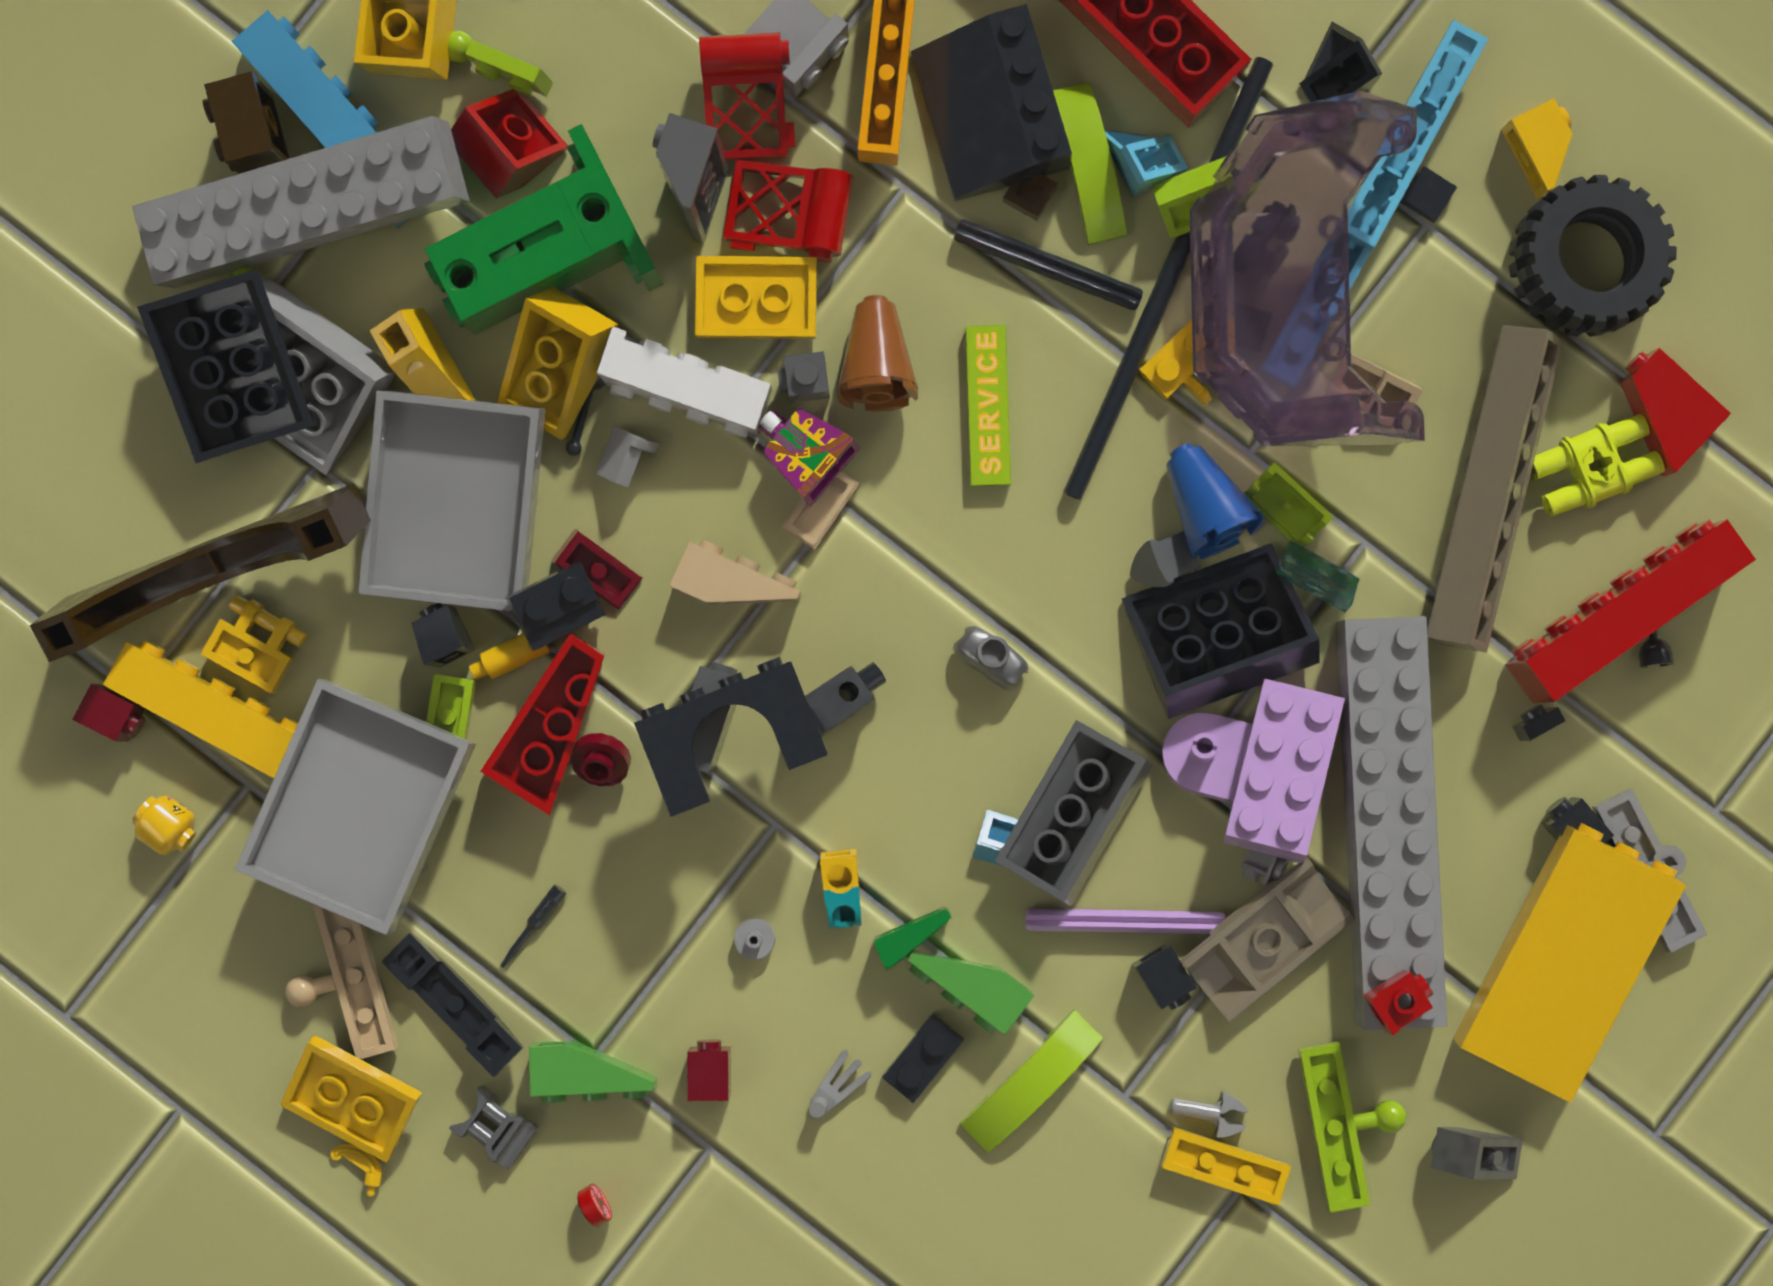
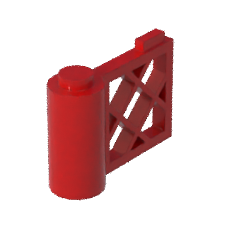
[699,32,796,159]
[723,160,854,263]

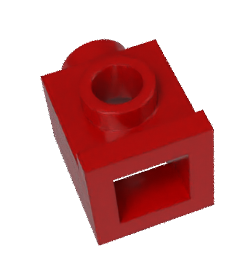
[1362,969,1434,1035]

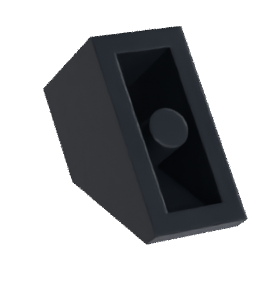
[411,603,476,668]

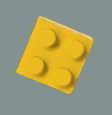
[353,0,457,80]

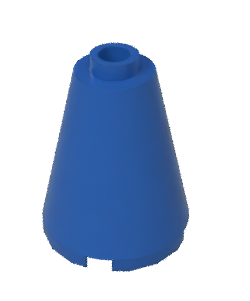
[1166,443,1265,559]

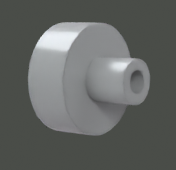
[734,918,776,959]

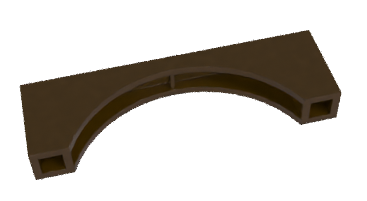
[30,484,371,662]

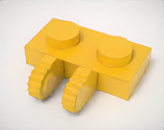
[1138,315,1230,406]

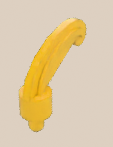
[330,1144,382,1197]

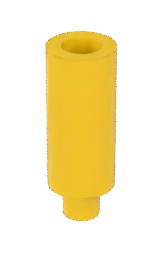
[469,633,551,680]

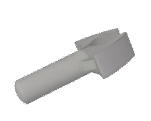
[1170,1091,1249,1138]

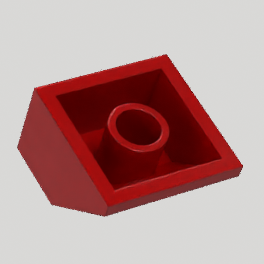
[451,89,568,199]

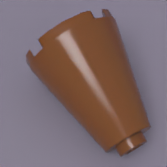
[837,295,918,412]

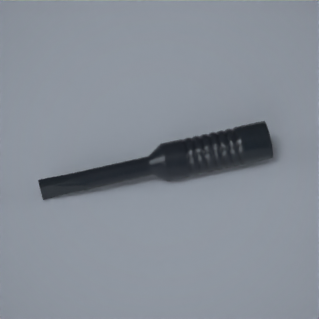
[500,884,567,968]

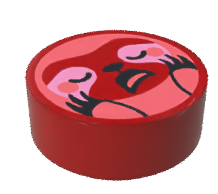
[577,1184,612,1227]

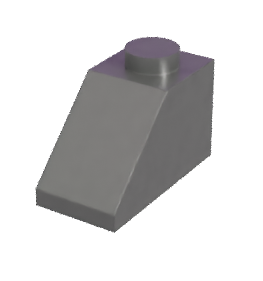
[1431,1127,1523,1180]

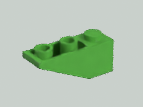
[907,950,1034,1035]
[528,1040,657,1103]

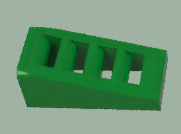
[873,906,952,971]

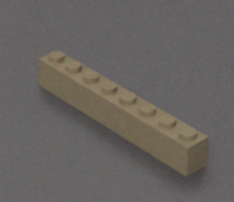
[1427,325,1563,653]

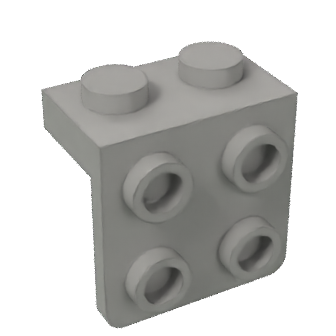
[744,0,849,97]

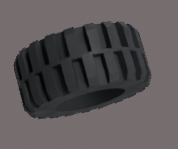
[1509,175,1677,337]

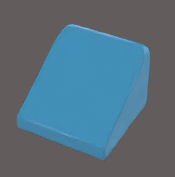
[973,810,1018,866]

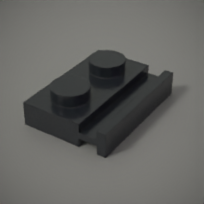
[505,562,606,651]

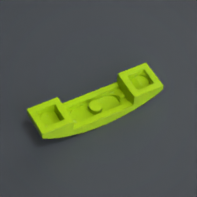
[1053,82,1127,246]
[960,1009,1103,1153]

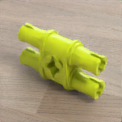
[1531,414,1665,517]

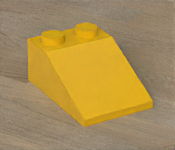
[497,287,618,440]

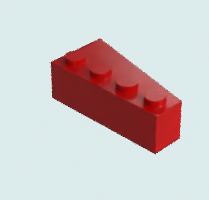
[480,632,605,816]

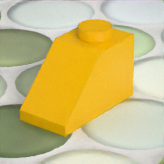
[1501,98,1573,200]

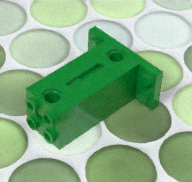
[424,124,663,335]

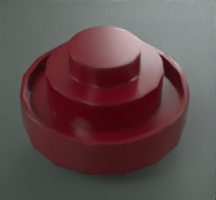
[570,733,632,787]

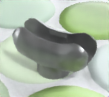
[953,626,1029,691]

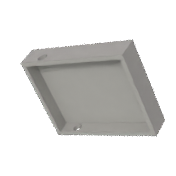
[358,391,546,611]
[234,679,476,935]

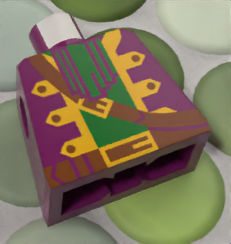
[758,408,860,507]

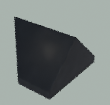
[1299,21,1382,118]

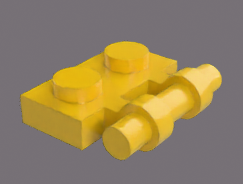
[201,595,308,694]

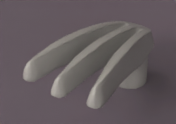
[809,1050,871,1118]

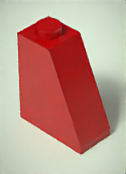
[1620,347,1731,477]

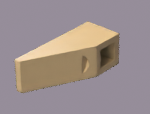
[669,539,802,605]

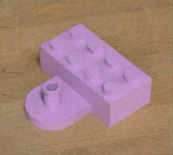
[1162,678,1345,863]

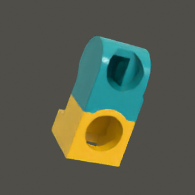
[820,849,862,929]

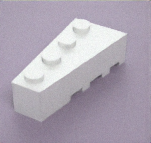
[597,326,773,438]

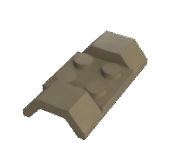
[1180,857,1355,1022]

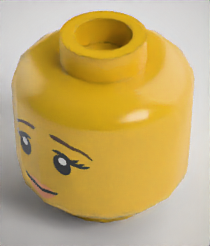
[132,795,196,855]

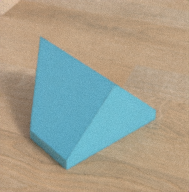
[1104,129,1188,198]

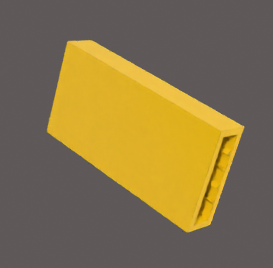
[1453,823,1687,1103]

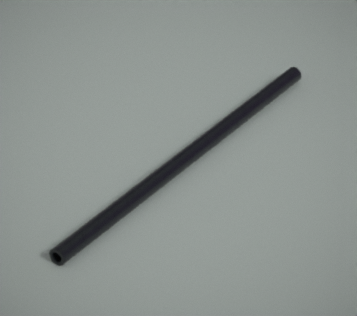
[1063,57,1273,500]

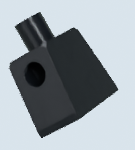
[805,662,886,737]

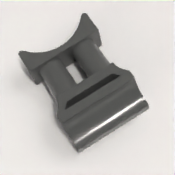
[449,1086,539,1169]

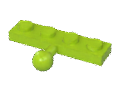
[1298,1042,1406,1213]

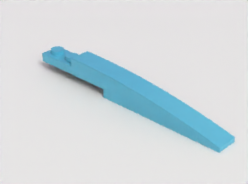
[1257,20,1488,393]

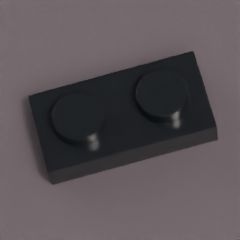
[882,1012,964,1103]

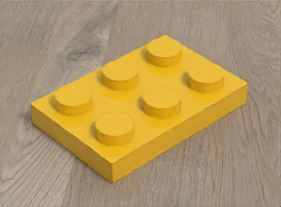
[695,256,817,339]
[280,1035,422,1163]

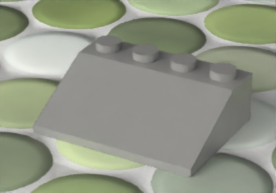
[262,277,396,475]

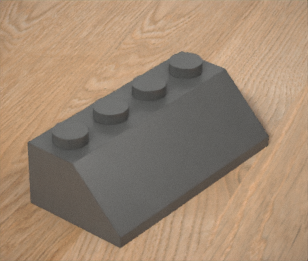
[652,113,729,244]
[995,720,1152,906]

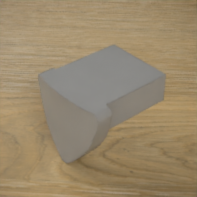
[596,427,660,487]

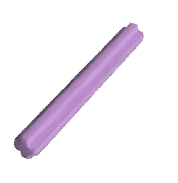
[1025,908,1226,934]

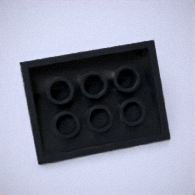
[911,4,1072,201]
[137,269,314,464]
[1122,543,1320,719]

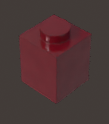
[72,683,145,742]
[687,1039,731,1101]

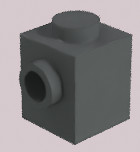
[777,351,830,403]

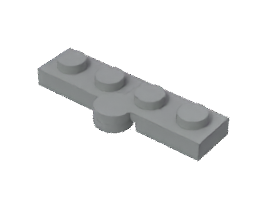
[1592,789,1707,953]

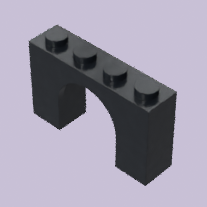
[634,657,828,817]

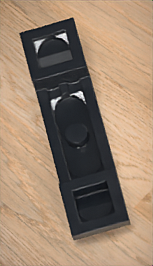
[381,932,524,1078]

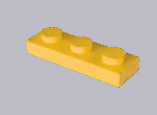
[1161,1127,1291,1206]

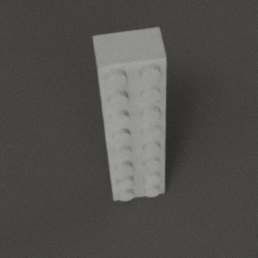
[132,116,470,288]

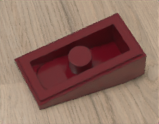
[552,529,642,610]

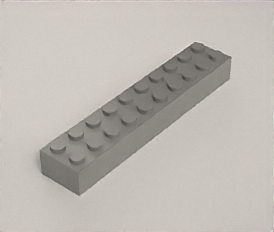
[1336,616,1447,1030]

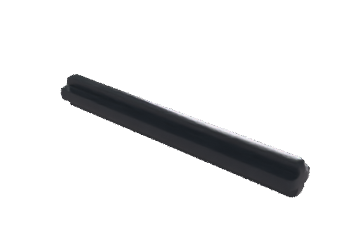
[954,219,1143,310]

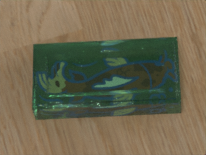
[1275,540,1360,613]

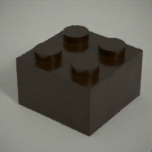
[202,71,290,174]

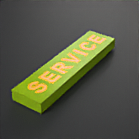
[965,325,1011,487]

